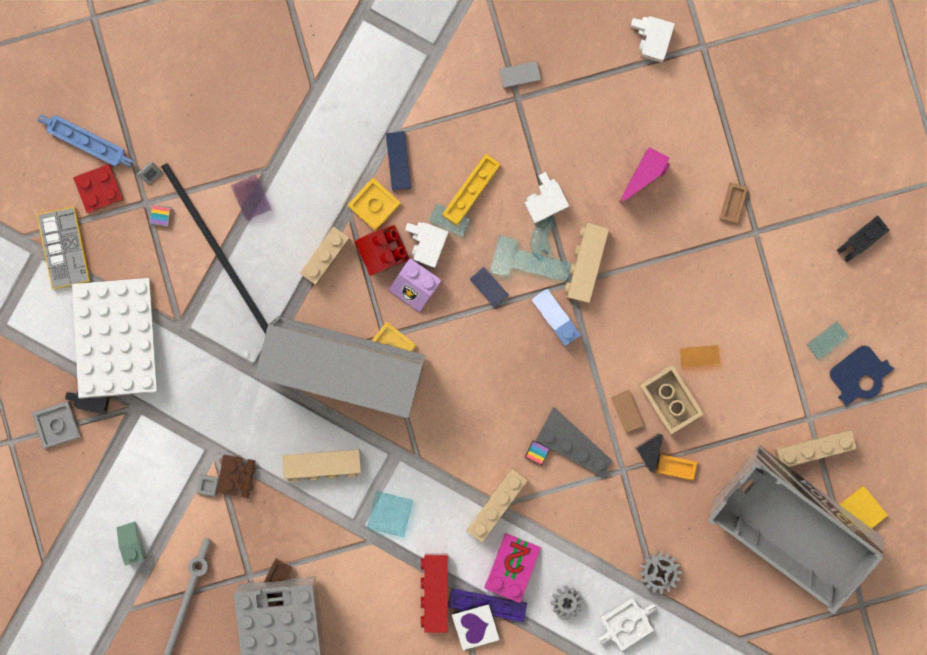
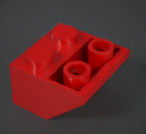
[355,225,410,276]

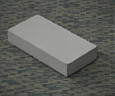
[499,61,541,88]

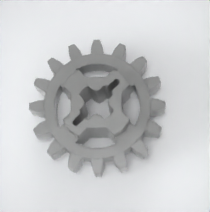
[639,551,682,594]

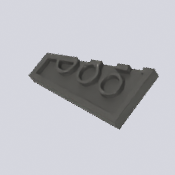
[536,407,612,477]

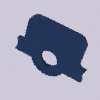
[830,346,894,407]

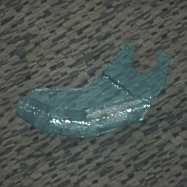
[530,217,554,263]

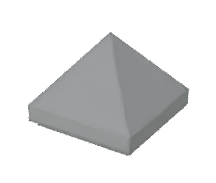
[137,161,163,185]

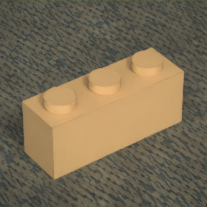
[300,226,350,285]

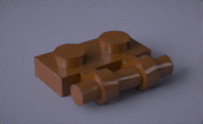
[217,455,256,498]

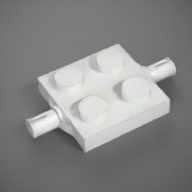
[597,597,656,651]

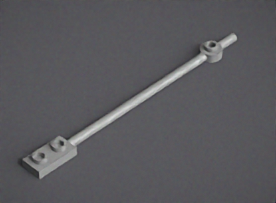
[164,538,212,655]

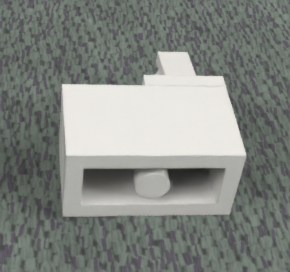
[630,16,675,63]
[524,172,569,224]
[405,222,448,268]

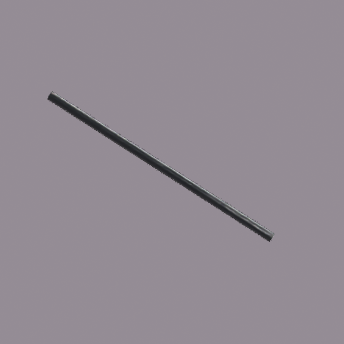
[161,163,268,335]

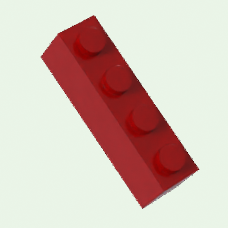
[421,553,448,633]

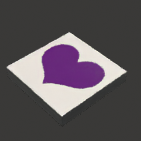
[452,603,500,650]

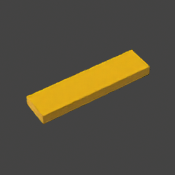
[442,153,501,226]

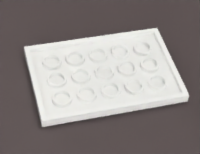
[72,278,157,399]

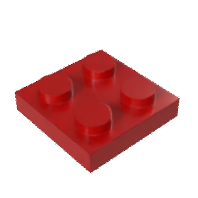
[73,164,123,213]

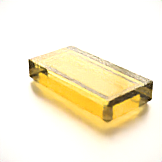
[680,345,720,367]

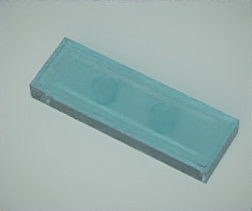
[511,249,571,282]

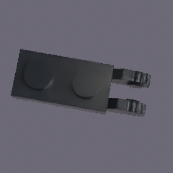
[837,215,890,263]

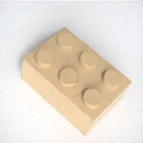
[638,365,703,434]

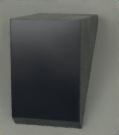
[635,434,663,472]

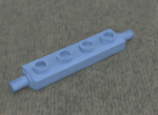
[38,114,134,168]

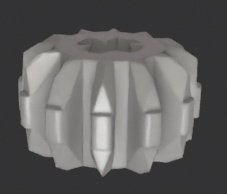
[550,586,583,619]

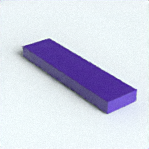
[448,588,527,622]

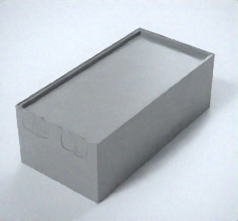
[255,316,426,418]

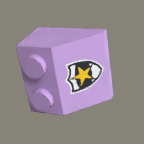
[389,258,442,312]

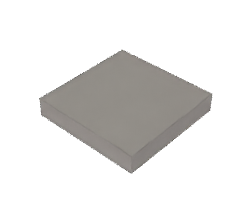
[32,401,81,449]

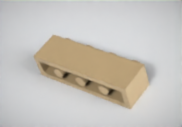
[564,223,609,304]
[774,430,856,467]
[282,449,362,482]
[466,468,528,542]

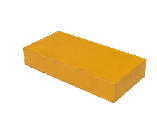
[656,454,698,480]

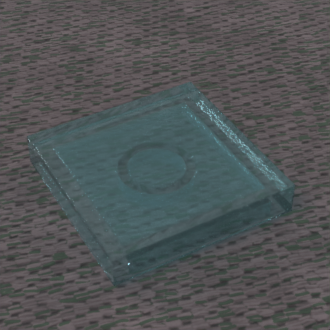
[367,491,413,538]

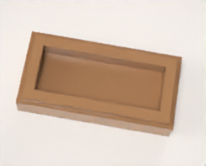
[719,182,749,225]
[611,390,644,433]

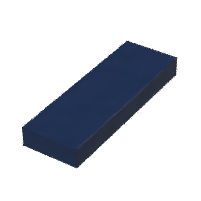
[386,131,411,191]

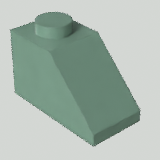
[116,521,147,566]

